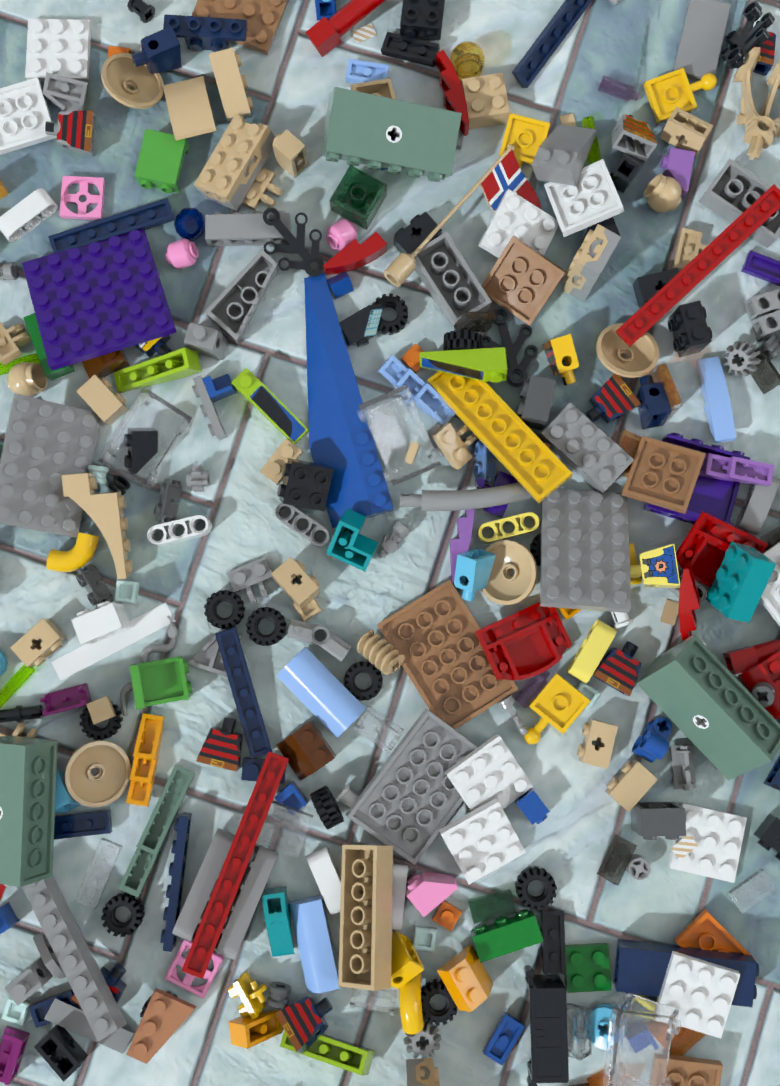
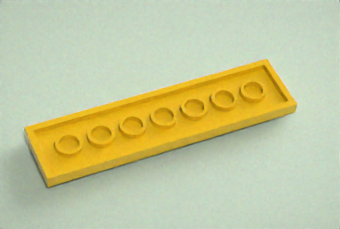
[427,371,572,503]

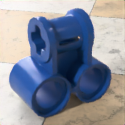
[632,717,672,763]

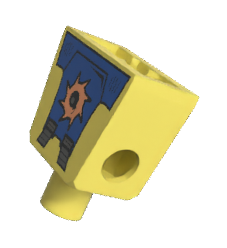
[630,544,680,588]

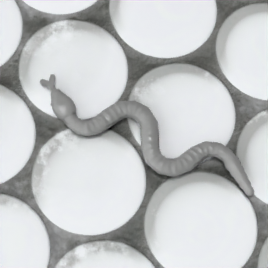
[120,615,178,716]

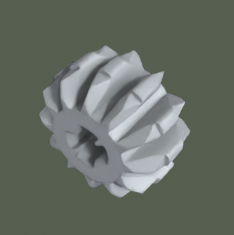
[723,340,761,377]
[403,1021,441,1059]

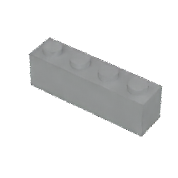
[205,211,291,247]

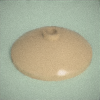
[101,53,164,109]
[596,323,659,378]
[481,540,537,605]
[64,740,131,807]

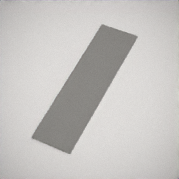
[44,998,134,1054]

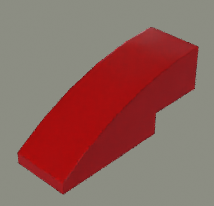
[323,232,387,275]

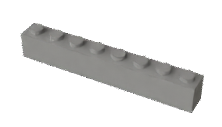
[22,876,127,1042]

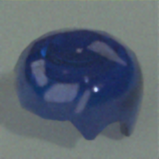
[174,208,205,241]

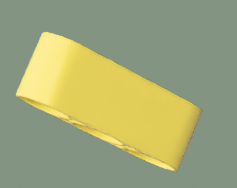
[477,512,539,544]
[567,619,617,684]

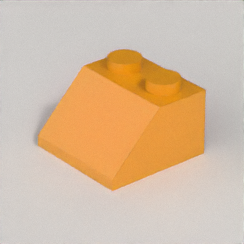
[437,944,493,1012]

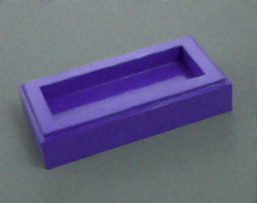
[741,250,780,286]

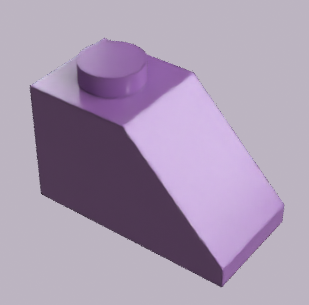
[660,147,695,200]

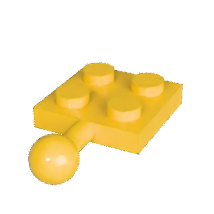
[643,68,717,124]
[499,113,550,169]
[524,672,591,745]

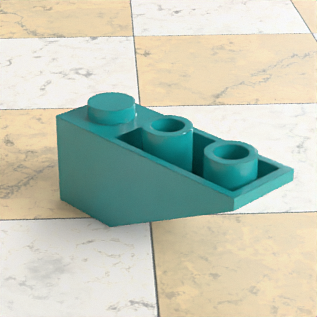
[262,886,295,957]

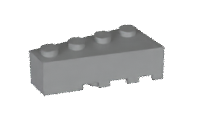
[205,249,278,345]

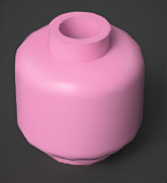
[326,219,357,251]
[165,238,199,270]

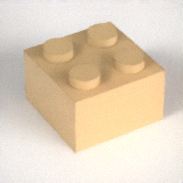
[461,73,510,130]

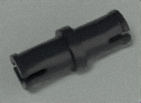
[0,705,43,723]

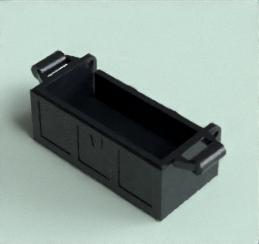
[523,965,569,1086]

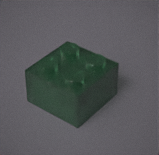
[330,165,387,230]

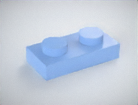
[345,59,389,84]

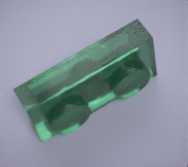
[468,889,516,924]

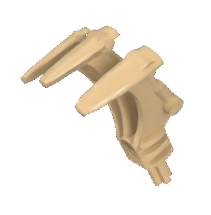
[733,47,780,160]

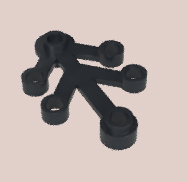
[719,1,775,69]
[263,207,324,277]
[482,307,538,387]

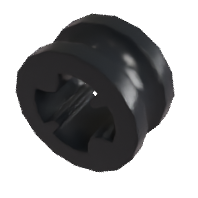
[108,475,130,495]

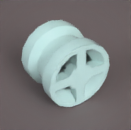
[87,465,109,485]

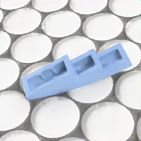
[377,355,455,426]
[696,356,736,443]

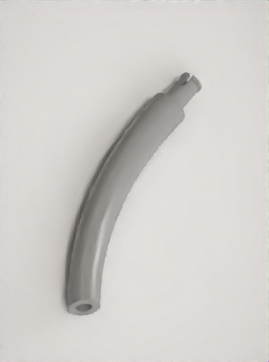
[400,482,532,511]

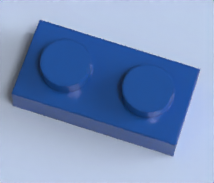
[482,1012,525,1065]

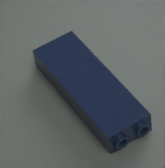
[613,939,759,1007]

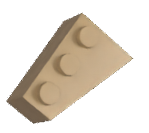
[209,47,254,122]

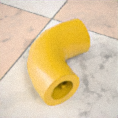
[46,532,99,572]
[399,973,424,1035]

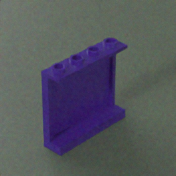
[643,433,751,525]

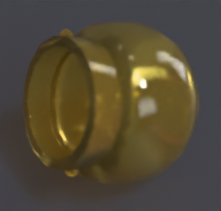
[450,41,485,81]

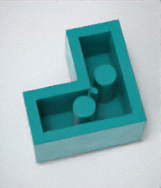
[326,508,379,572]

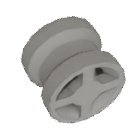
[625,854,651,880]

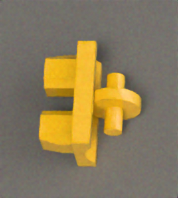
[228,971,267,1020]

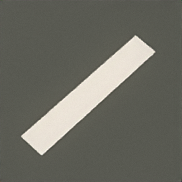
[51,603,175,681]

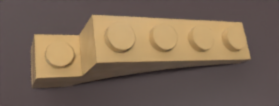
[61,472,133,579]

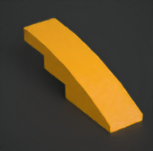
[126,713,165,807]

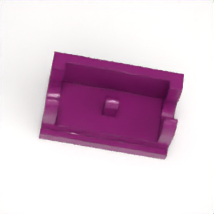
[40,683,92,717]
[0,1026,30,1085]

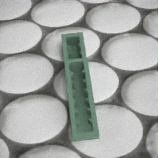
[118,764,195,897]

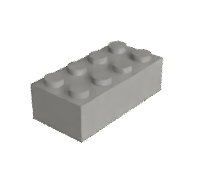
[699,158,780,248]
[411,232,492,331]
[539,403,634,494]

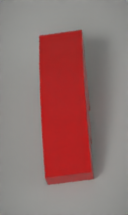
[436,50,469,136]
[678,560,701,642]

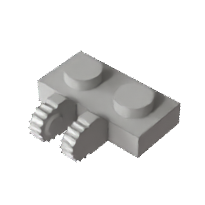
[226,557,272,604]
[33,932,66,979]

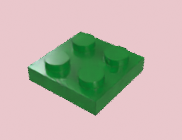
[565,943,612,993]

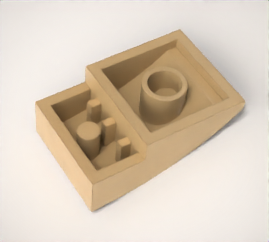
[163,76,217,141]

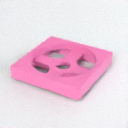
[59,176,106,220]
[165,939,225,999]

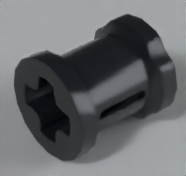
[127,0,155,23]

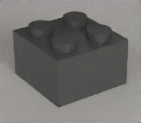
[516,375,556,430]
[631,802,686,840]

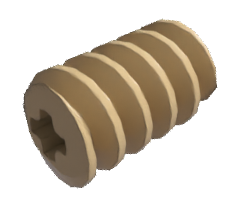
[357,630,405,675]

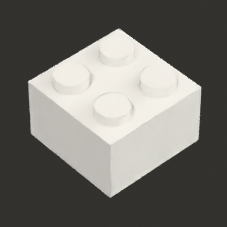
[71,601,132,644]

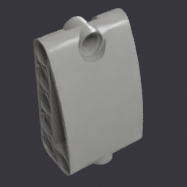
[172,828,279,960]

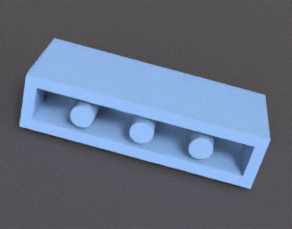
[276,647,366,738]
[289,894,340,993]

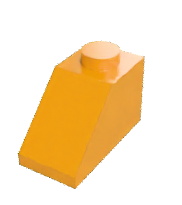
[229,1009,283,1049]

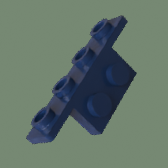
[163,14,247,52]

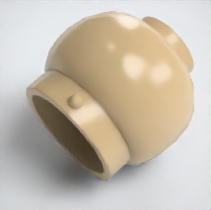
[643,174,682,213]
[7,362,48,397]

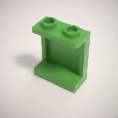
[134,129,190,193]
[129,656,193,710]

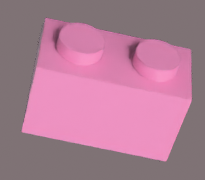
[406,872,458,917]

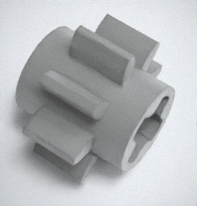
[186,465,210,492]

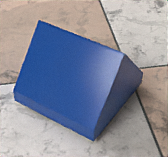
[315,0,337,20]
[327,272,354,299]

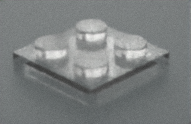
[257,800,314,858]

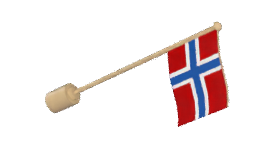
[384,144,542,287]

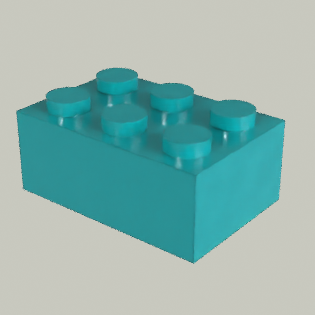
[706,541,776,623]

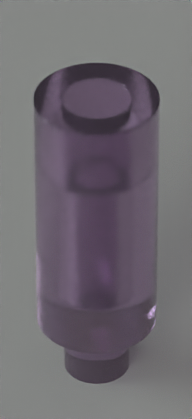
[598,75,640,102]
[514,670,550,709]

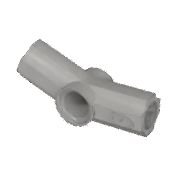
[287,619,353,662]

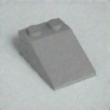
[532,124,597,186]

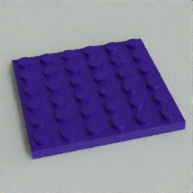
[22,228,177,371]

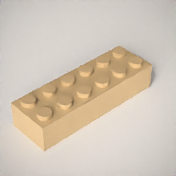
[338,845,393,991]

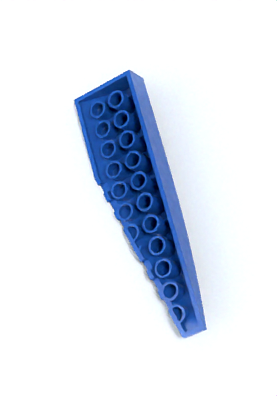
[304,273,393,528]

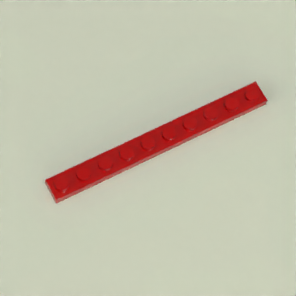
[615,184,780,347]
[181,751,289,979]

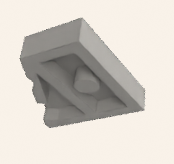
[42,72,89,111]
[188,629,242,677]

